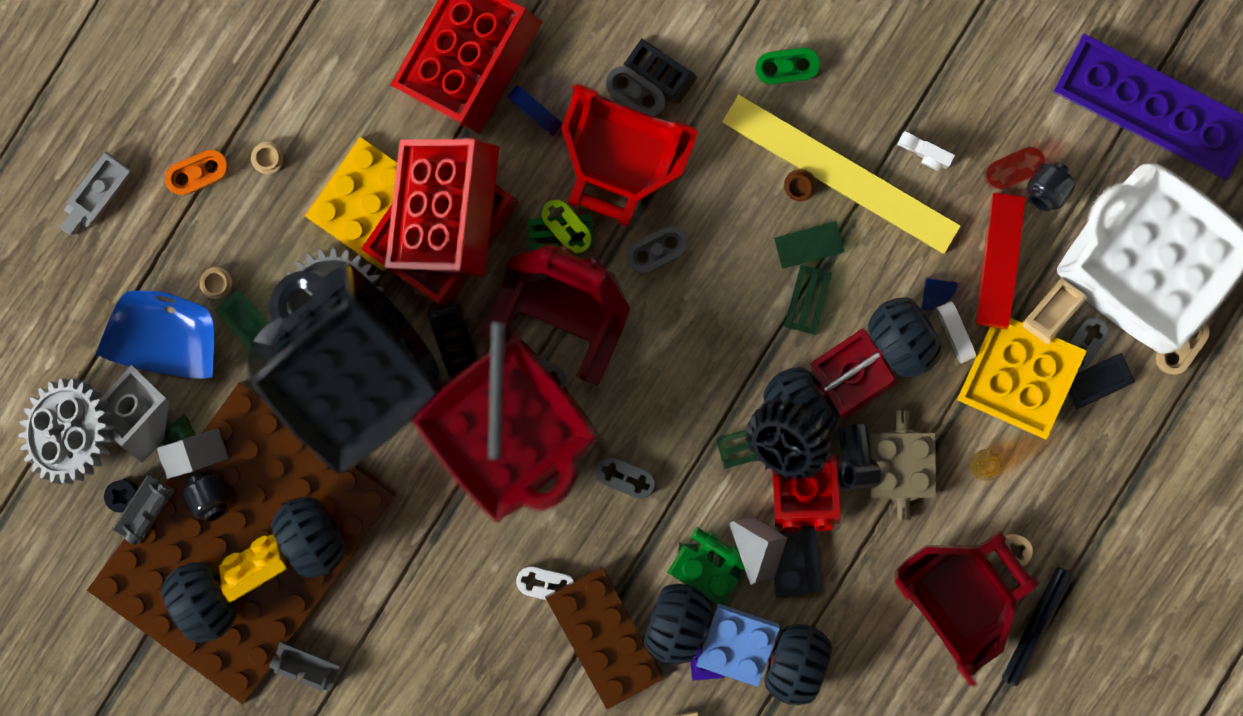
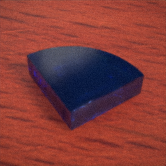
[921,278,958,310]

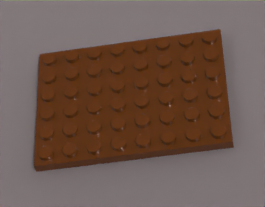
[87,382,396,705]

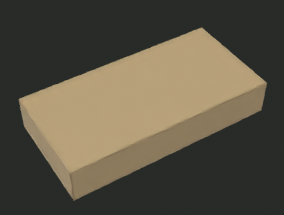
[1022,278,1088,345]

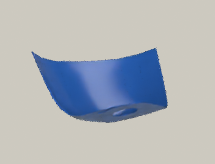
[95,291,214,379]

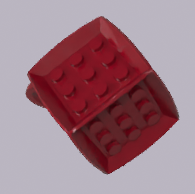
[412,333,602,523]

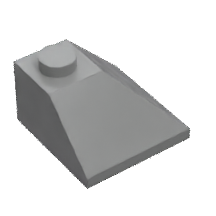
[101,365,169,463]

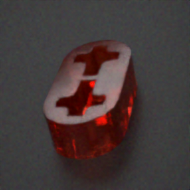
[985,147,1045,190]

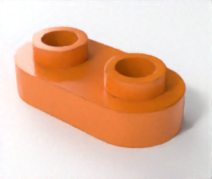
[165,150,229,196]

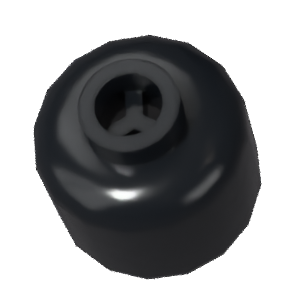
[1026,162,1075,212]
[183,472,232,522]

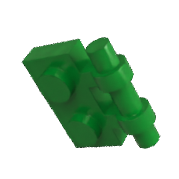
[667,527,745,605]

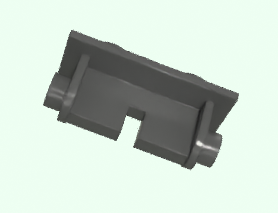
[113,475,175,545]
[269,641,341,692]

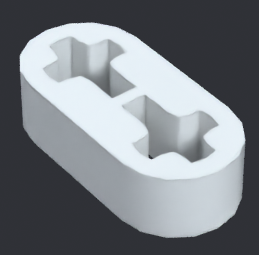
[937,301,976,364]
[516,566,574,600]

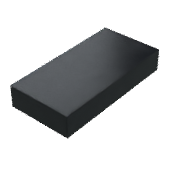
[1068,353,1135,410]

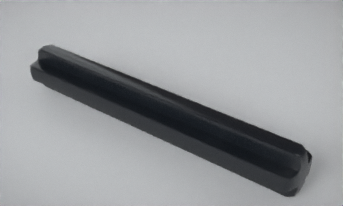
[1002,567,1073,686]

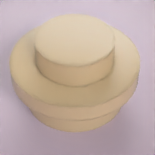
[251,142,284,174]
[200,267,232,299]

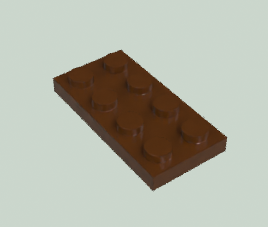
[545,565,663,709]

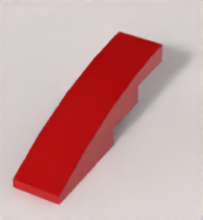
[975,192,1025,330]

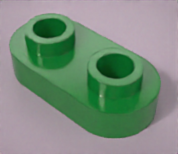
[755,48,820,86]

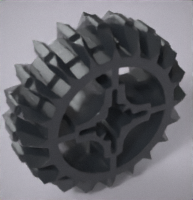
[745,398,832,482]

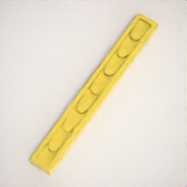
[722,94,961,254]

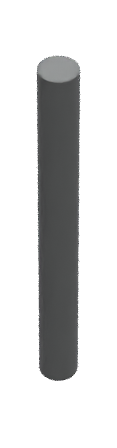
[488,323,505,459]

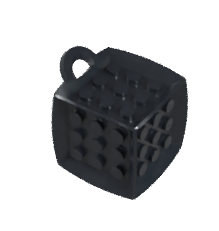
[247,264,439,473]

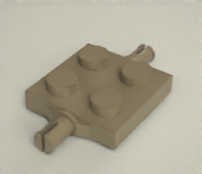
[870,410,936,520]

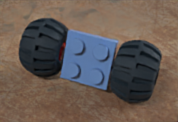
[644,583,832,705]

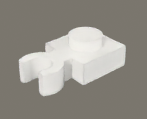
[897,131,955,171]

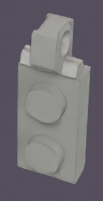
[59,151,133,237]

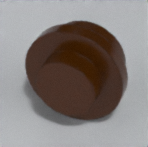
[784,169,817,201]

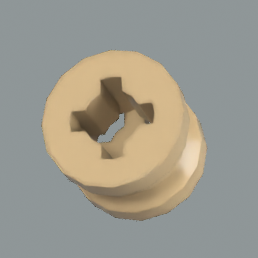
[998,534,1033,566]

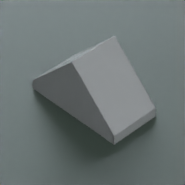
[157,428,229,479]
[729,517,788,585]

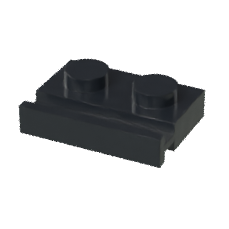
[774,527,823,597]

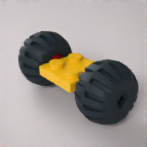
[161,497,346,643]

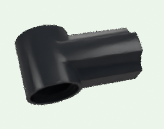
[837,424,881,489]

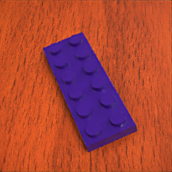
[1052,33,1243,180]

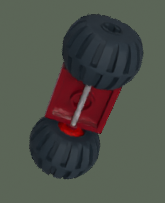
[763,297,943,436]

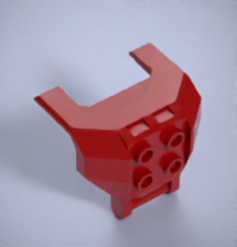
[561,83,698,227]

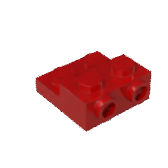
[772,455,841,533]

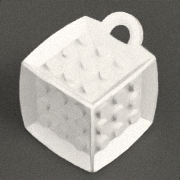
[1057,164,1243,353]

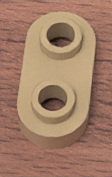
[1156,321,1209,375]

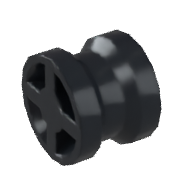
[104,479,139,513]

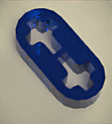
[507,85,562,136]

